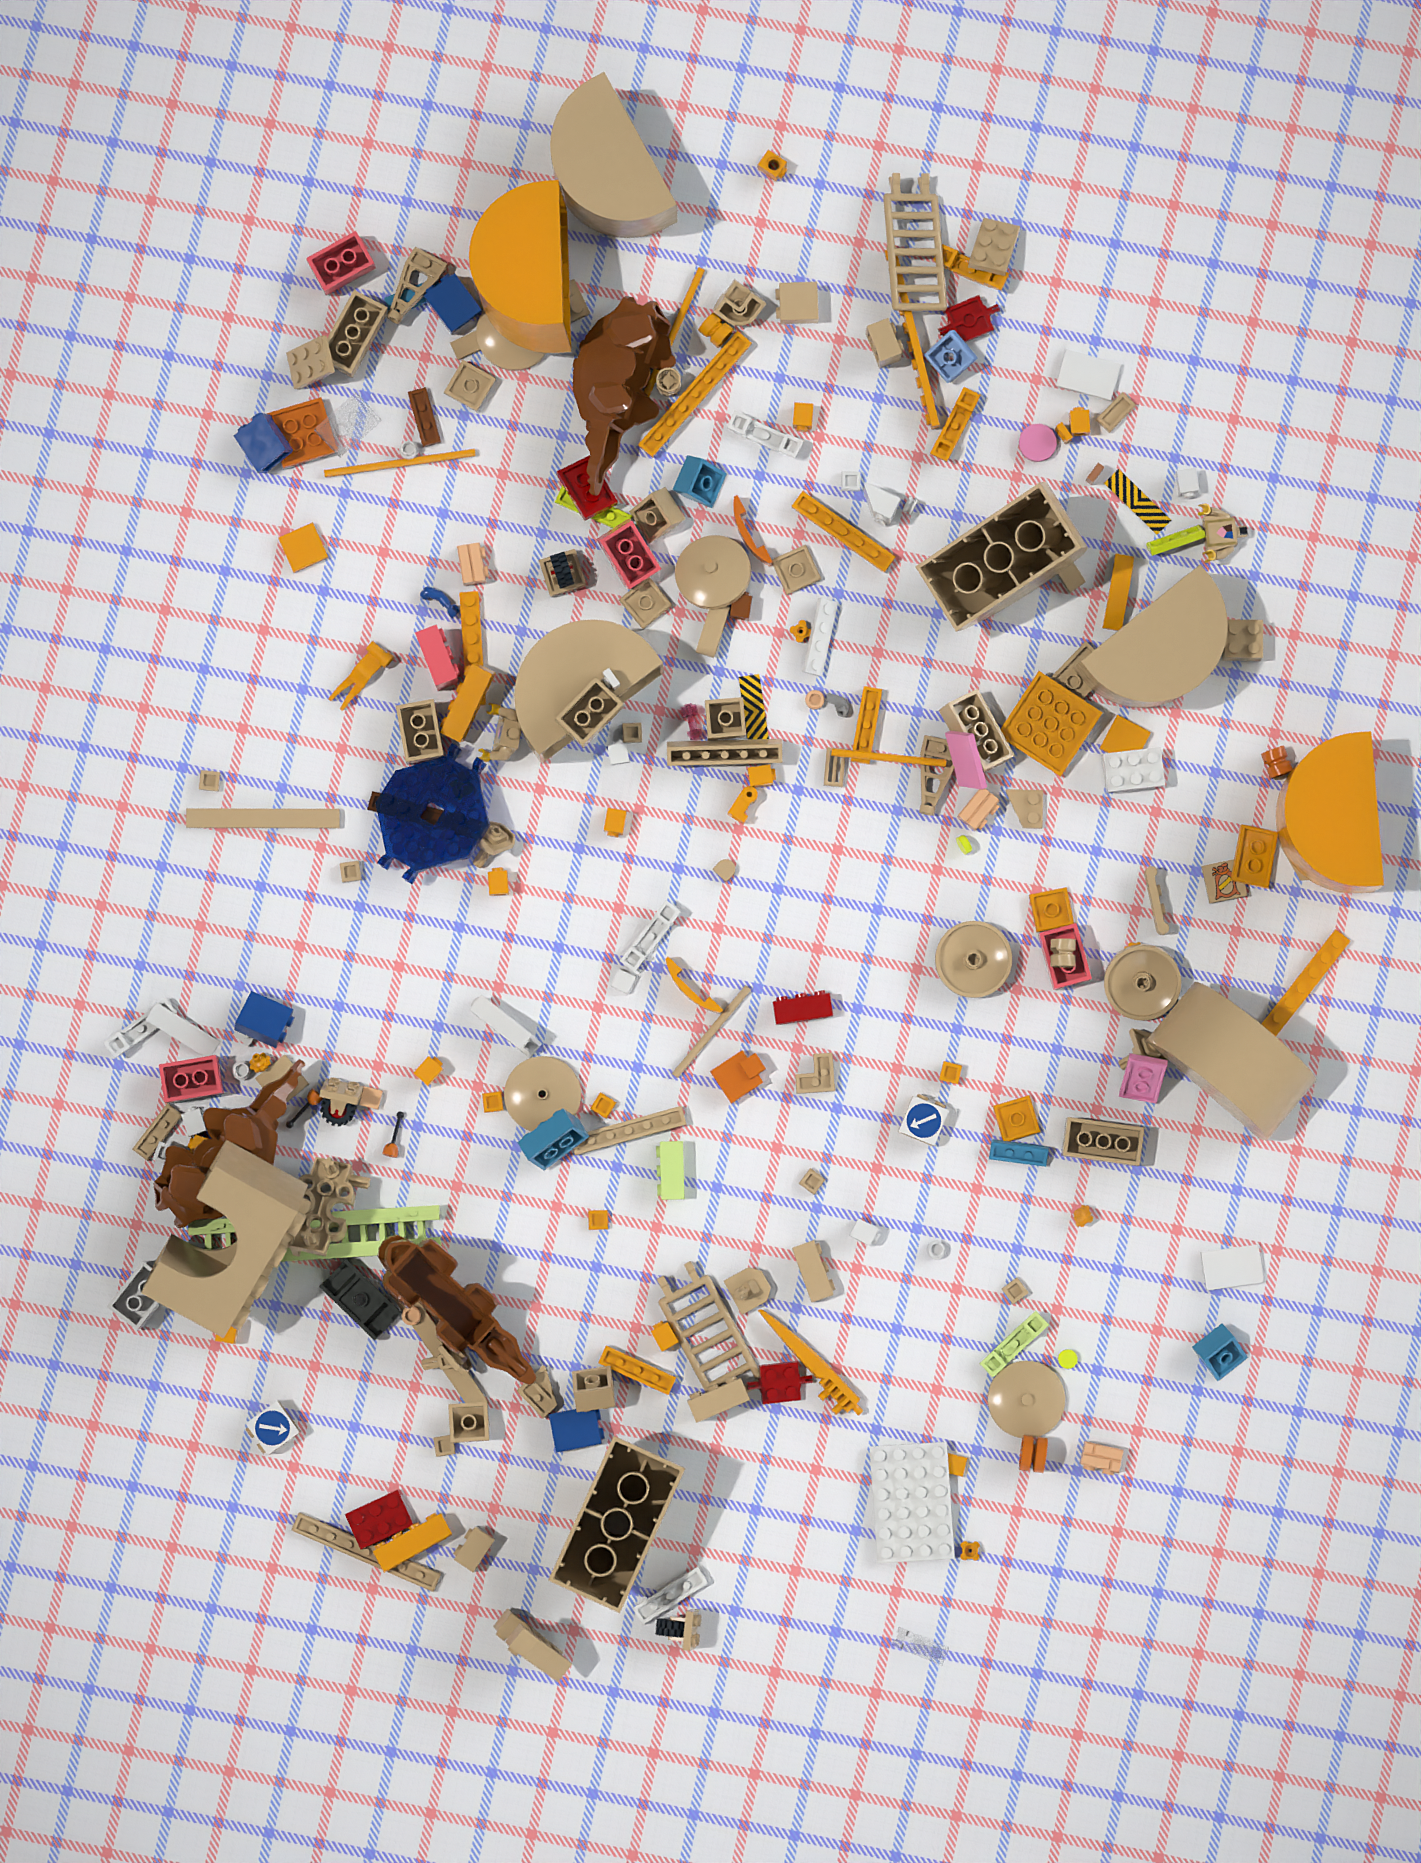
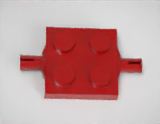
[938,295,1000,343]
[747,1361,813,1404]

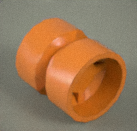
[1261,746,1293,779]

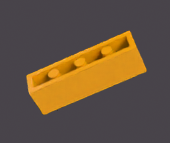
[440,663,496,743]
[373,1513,452,1573]

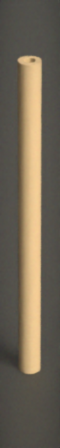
[672,985,751,1078]

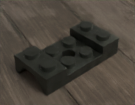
[319,1259,402,1340]

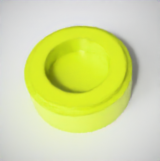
[956,835,972,855]
[1058,1349,1078,1369]

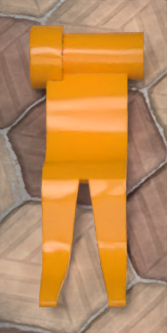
[328,641,394,711]

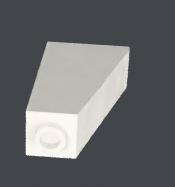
[469,994,542,1058]

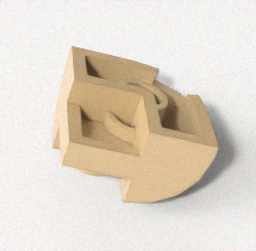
[713,279,766,326]

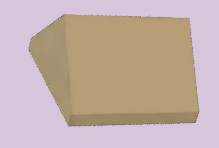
[448,1402,489,1443]

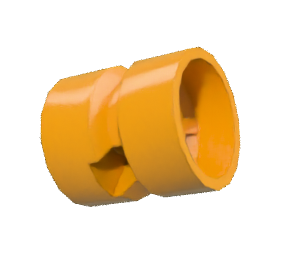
[698,312,734,348]

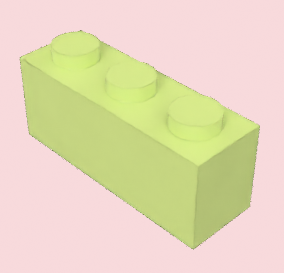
[656,1141,685,1200]

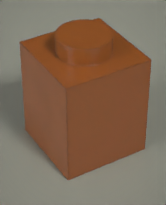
[730,592,752,621]

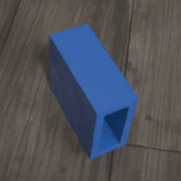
[424,273,482,334]
[234,413,294,474]
[234,991,295,1048]
[549,1409,605,1453]

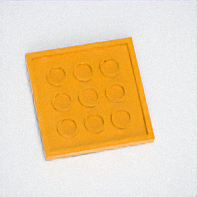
[1000,671,1103,777]

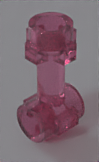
[680,703,702,740]

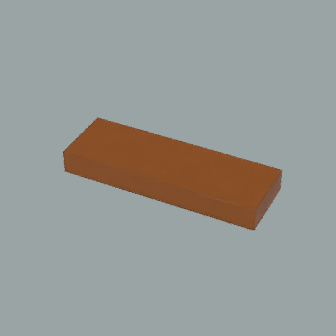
[408,387,441,447]

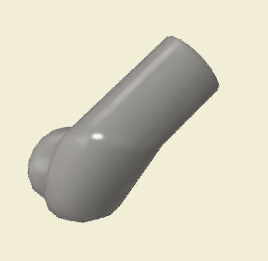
[825,693,849,717]

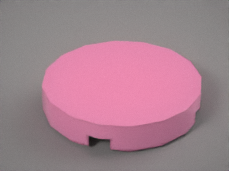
[1019,424,1057,462]

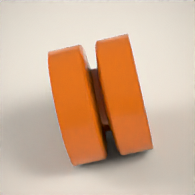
[1019,1435,1048,1473]

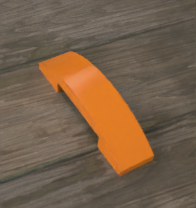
[733,495,773,566]

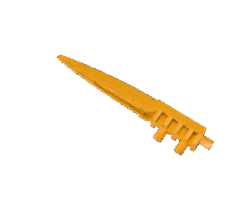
[758,1309,864,1416]

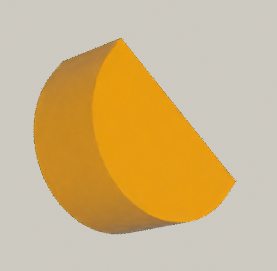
[469,180,572,353]
[1276,731,1384,894]

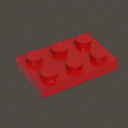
[556,455,618,521]
[345,1490,413,1550]

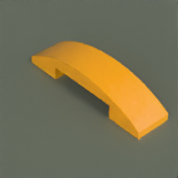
[933,244,1009,291]
[930,387,981,462]
[1102,553,1134,631]
[665,957,723,1014]

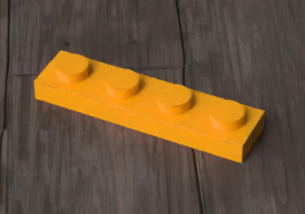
[850,686,882,765]
[598,1346,676,1395]

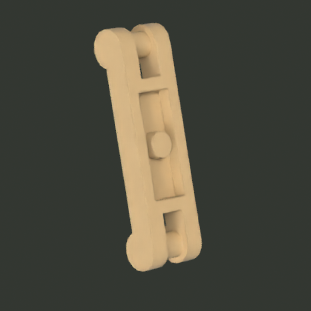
[1144,866,1169,935]

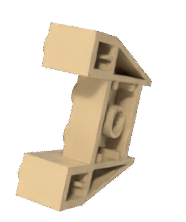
[493,1608,572,1682]

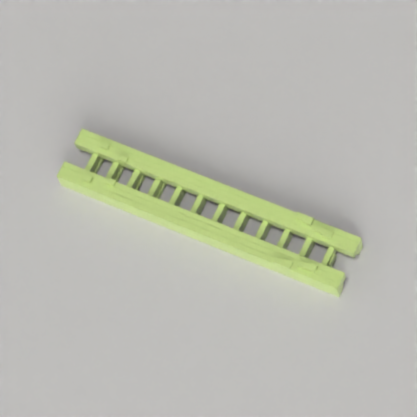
[188,1205,442,1262]

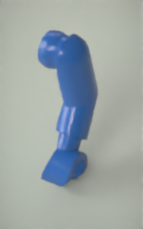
[420,586,459,619]

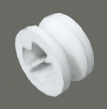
[902,496,918,516]

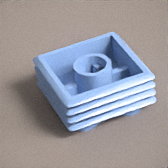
[924,330,977,383]

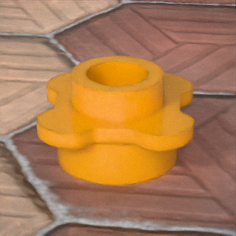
[790,620,811,643]
[960,1541,980,1561]

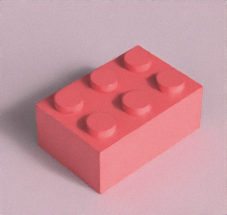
[306,231,376,296]
[596,519,661,589]
[415,624,461,691]
[1038,923,1092,990]
[158,1055,224,1103]

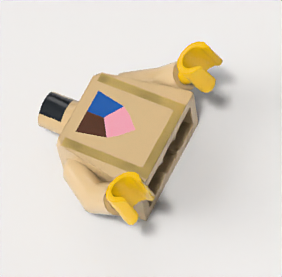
[1198,503,1248,563]
[477,703,522,762]

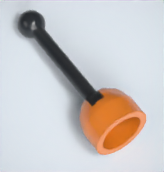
[286,1088,324,1129]
[382,1111,404,1158]

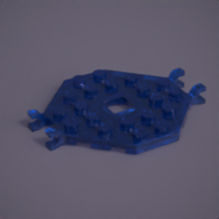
[375,743,490,884]

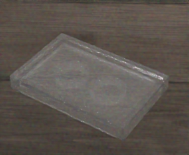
[314,392,382,458]

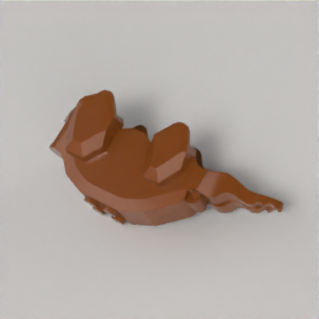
[573,296,676,496]
[153,1059,305,1228]
[378,1235,536,1384]

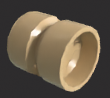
[656,367,681,397]
[1050,939,1076,967]

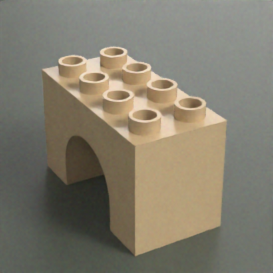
[141,1140,311,1338]

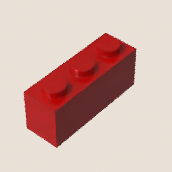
[773,990,833,1025]

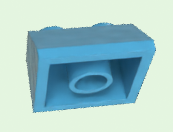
[672,455,727,508]
[1192,1324,1248,1381]

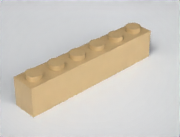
[667,739,783,766]

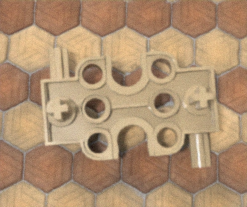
[286,1157,371,1257]

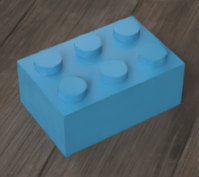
[517,1108,589,1170]

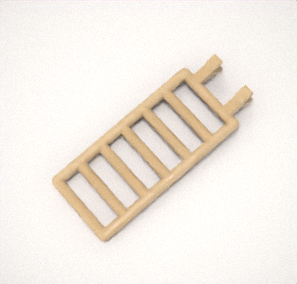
[883,173,947,311]
[657,1261,759,1393]

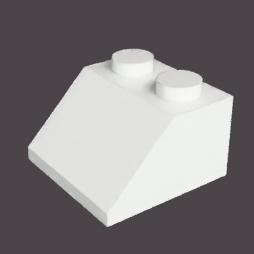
[863,482,901,526]

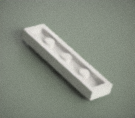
[802,598,838,677]
[632,1566,708,1625]

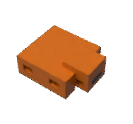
[710,1050,766,1104]

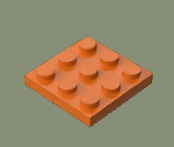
[267,397,338,469]

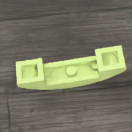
[980,1311,1049,1377]

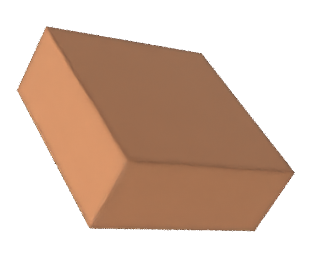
[1086,463,1104,485]

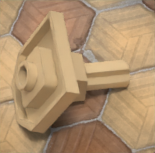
[468,821,515,868]
[1118,1028,1168,1070]
[723,1267,771,1315]
[421,1343,472,1375]

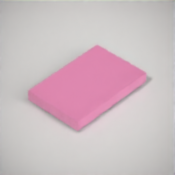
[945,730,987,790]
[1119,1053,1168,1104]

